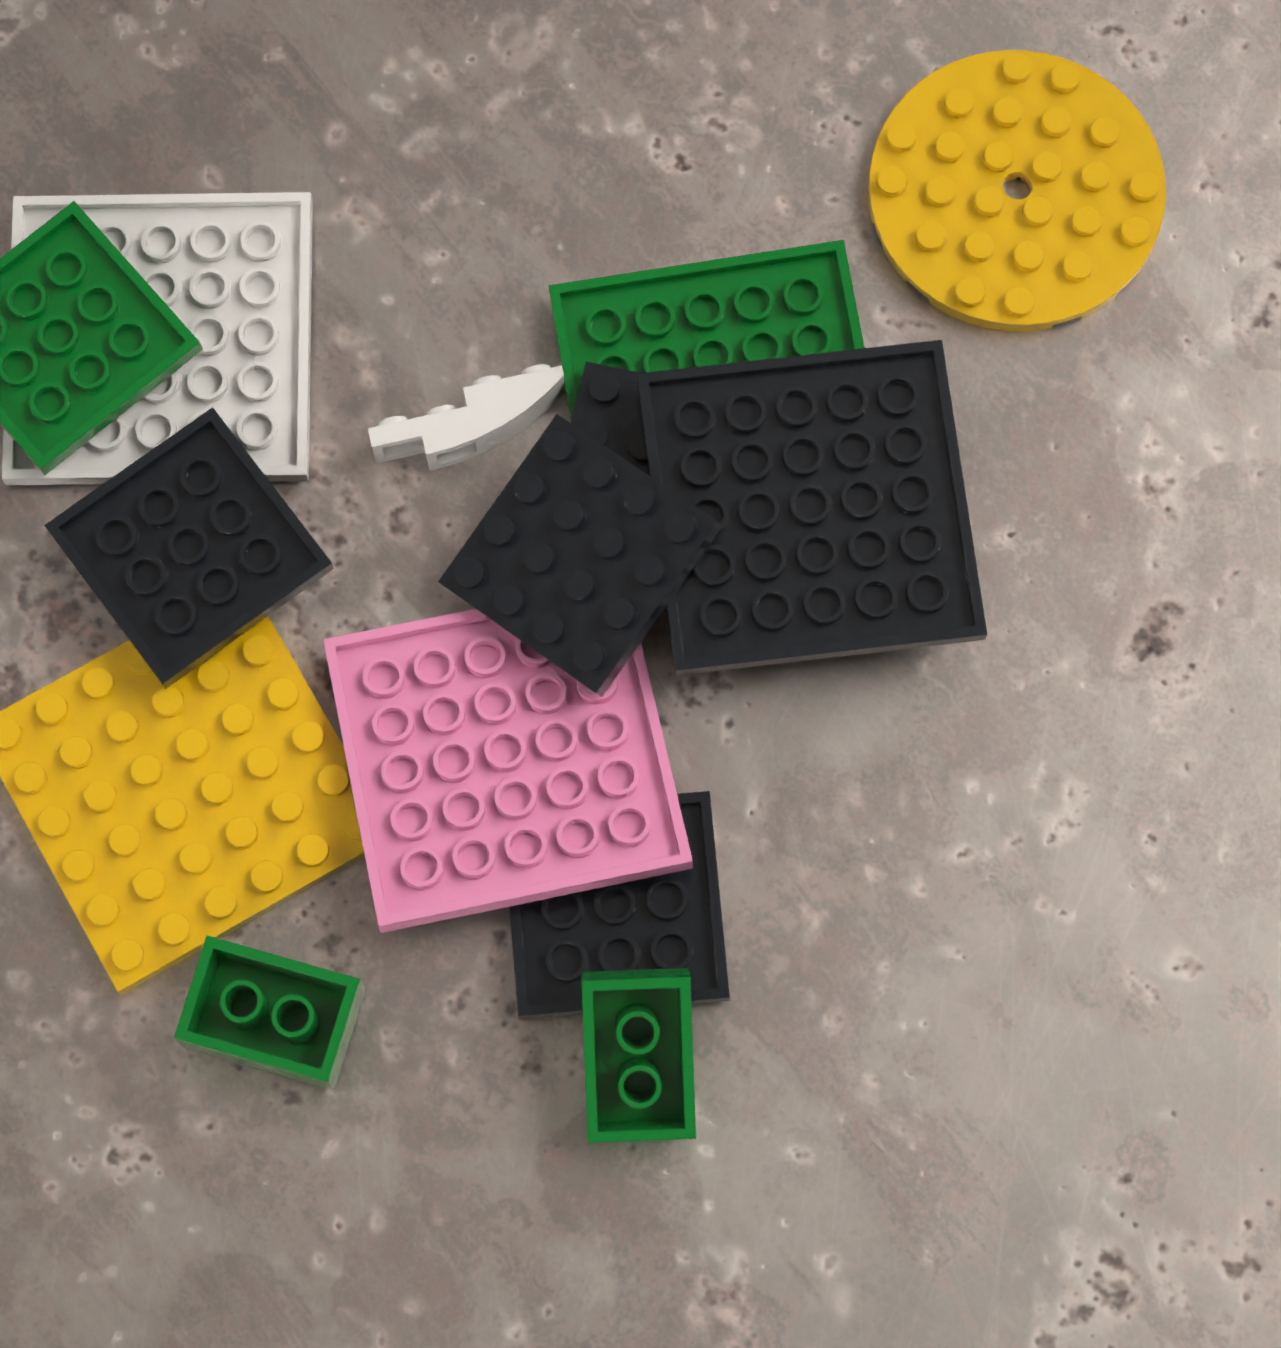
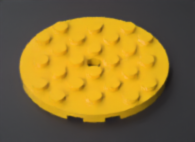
[868,50,1166,332]

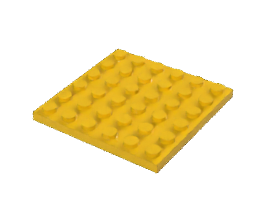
[0,616,365,995]

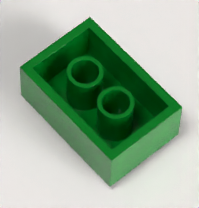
[174,936,366,1090]
[581,968,696,1143]

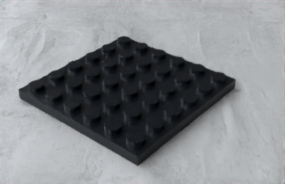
[637,340,987,676]

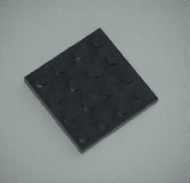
[44,407,334,689]
[438,414,722,697]
[509,791,730,1020]

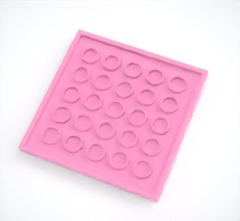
[323,609,693,933]

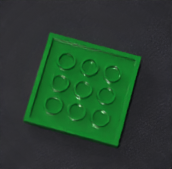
[0,201,203,476]

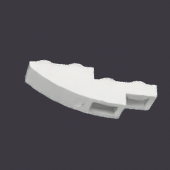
[368,364,565,471]

